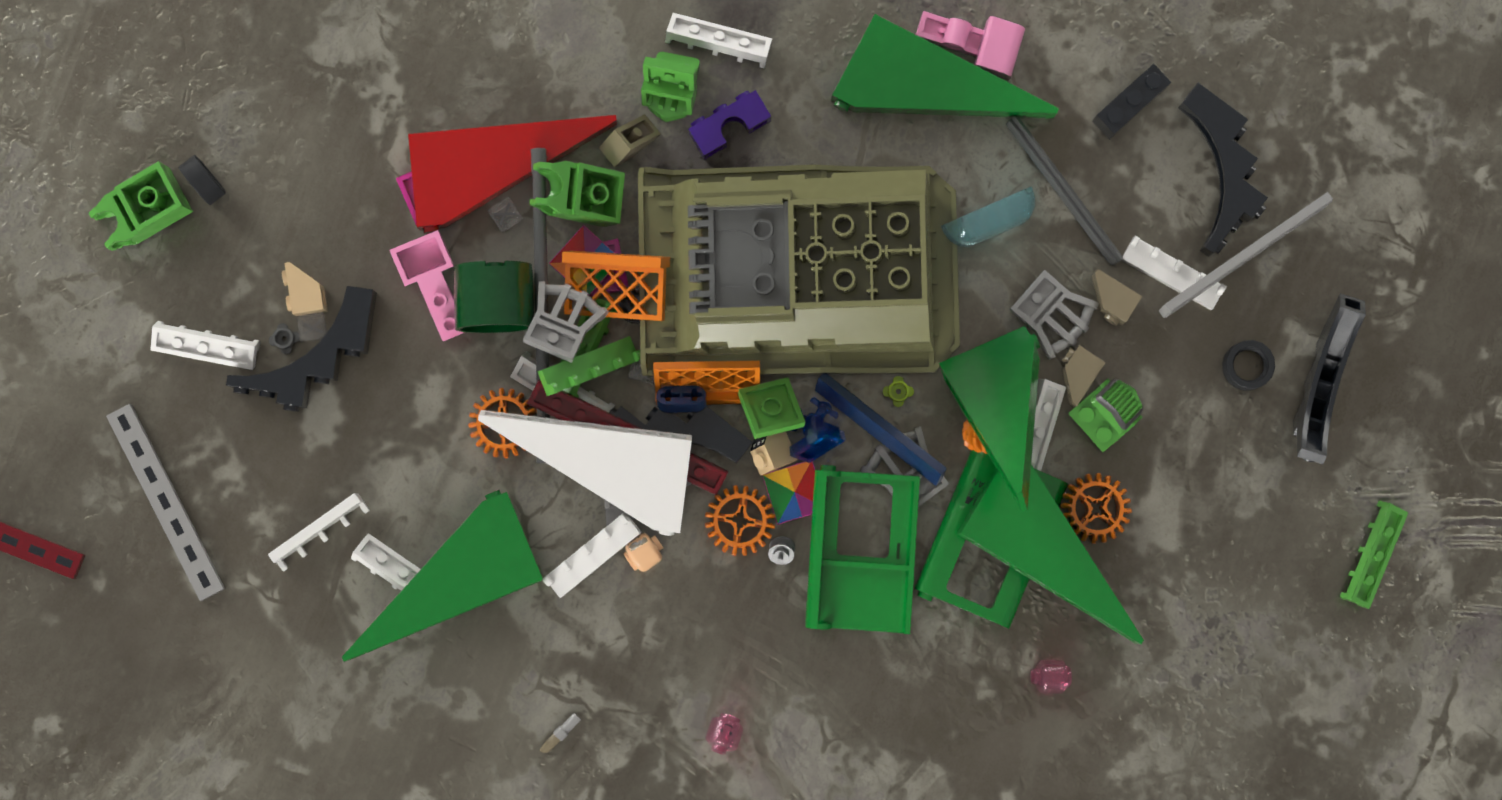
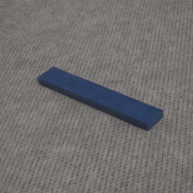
[815,373,947,486]

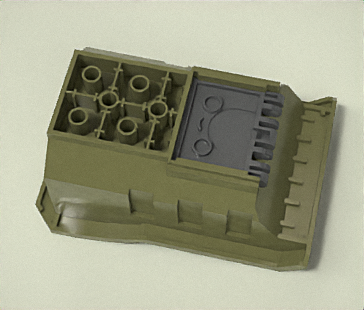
[638,164,960,377]

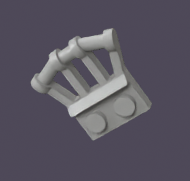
[1009,270,1099,360]
[523,281,609,363]
[860,426,949,507]

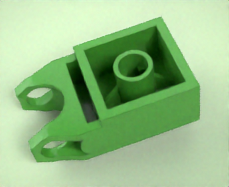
[89,161,193,251]
[529,161,625,227]

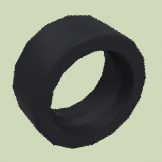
[178,155,226,205]
[1222,340,1275,390]

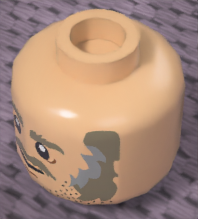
[623,533,664,572]

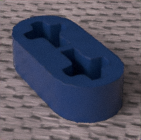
[656,385,707,413]

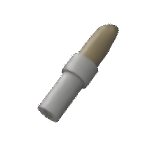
[540,713,581,753]

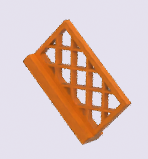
[562,251,670,321]
[653,361,760,405]

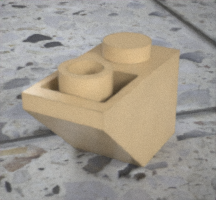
[282,262,328,317]

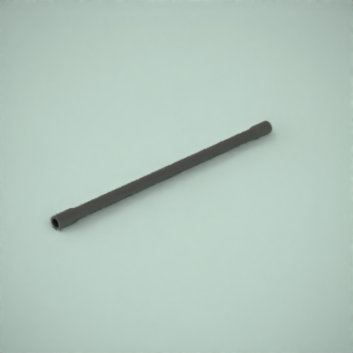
[531,148,550,463]

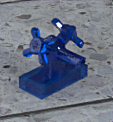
[789,397,846,463]

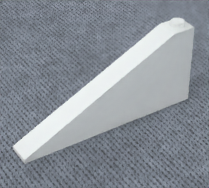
[478,410,692,536]

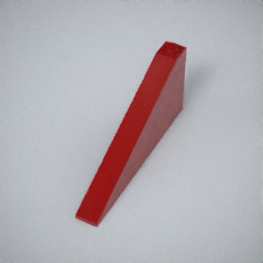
[408,115,617,234]

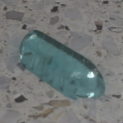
[941,186,1036,247]

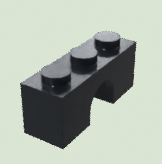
[1092,64,1171,140]

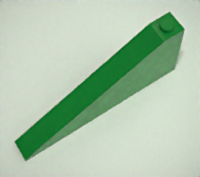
[831,14,1059,118]
[939,326,1040,512]
[957,465,1144,645]
[342,490,543,662]

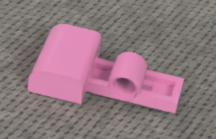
[916,11,1025,80]
[389,230,465,341]

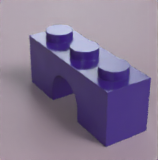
[688,90,771,160]

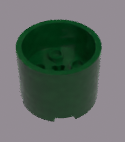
[453,260,534,333]

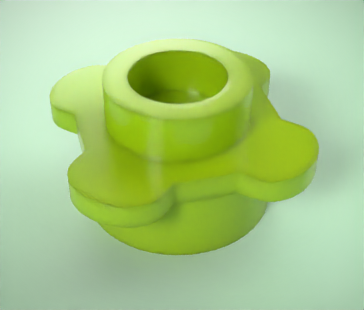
[883,376,914,407]

